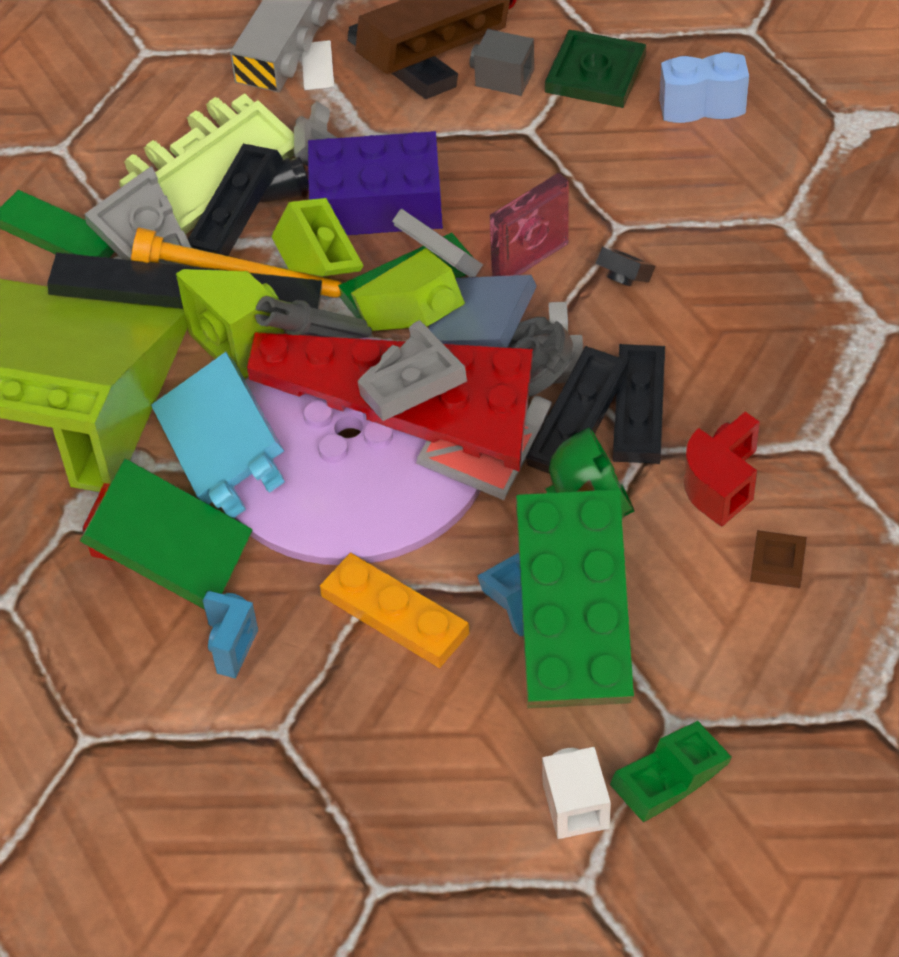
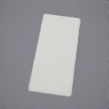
[302,40,334,90]

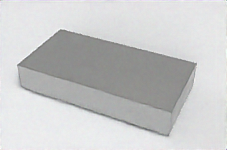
[392,209,483,278]

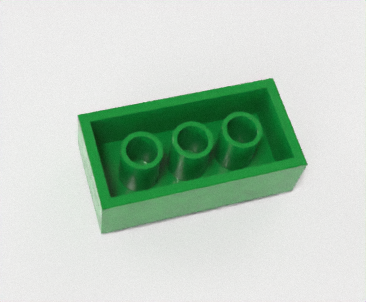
[516,489,634,709]

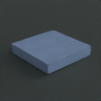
[428,275,537,348]

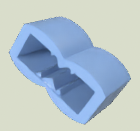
[659,52,749,123]

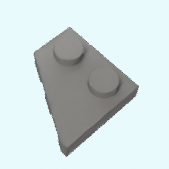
[357,320,467,421]

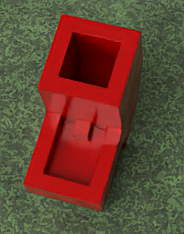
[684,411,760,527]

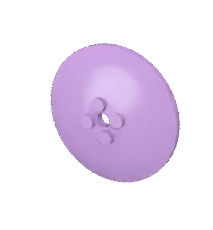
[233,338,481,565]

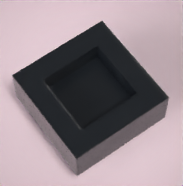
[596,247,656,286]

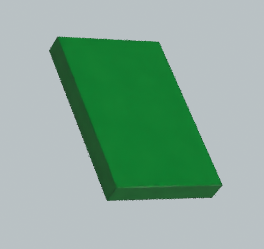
[80,458,253,610]

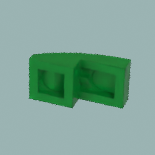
[610,721,732,822]

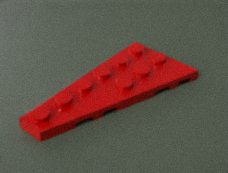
[247,332,533,472]

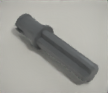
[255,296,372,339]

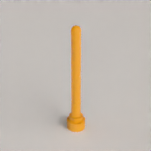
[131,227,342,298]

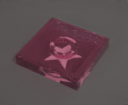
[489,173,569,276]

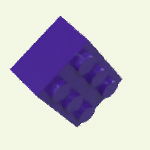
[308,131,443,235]

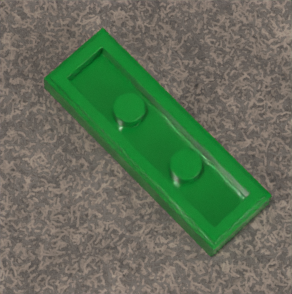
[0,190,115,258]

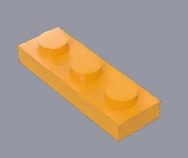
[320,552,470,669]

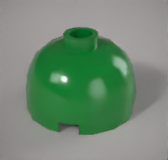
[545,427,635,518]

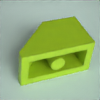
[271,198,364,276]
[351,248,465,331]

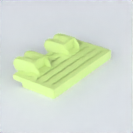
[119,93,294,235]

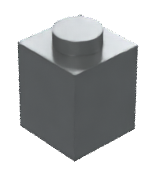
[470,29,535,96]

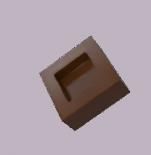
[750,530,807,588]

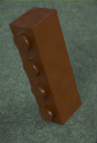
[355,0,510,75]

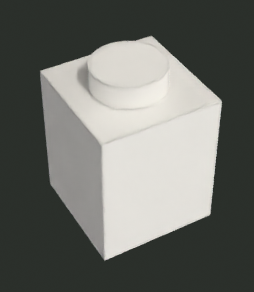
[542,747,611,839]

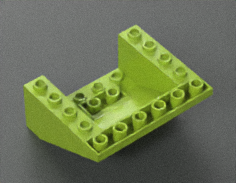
[0,279,187,492]

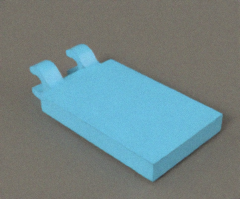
[151,352,285,518]

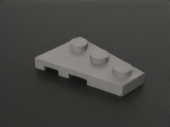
[84,166,193,267]

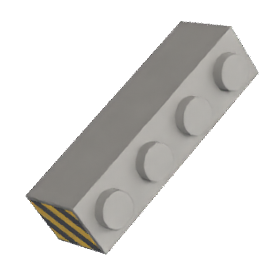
[230,0,338,92]

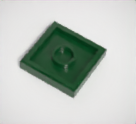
[545,30,646,108]

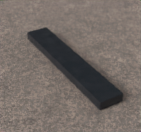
[47,252,322,309]

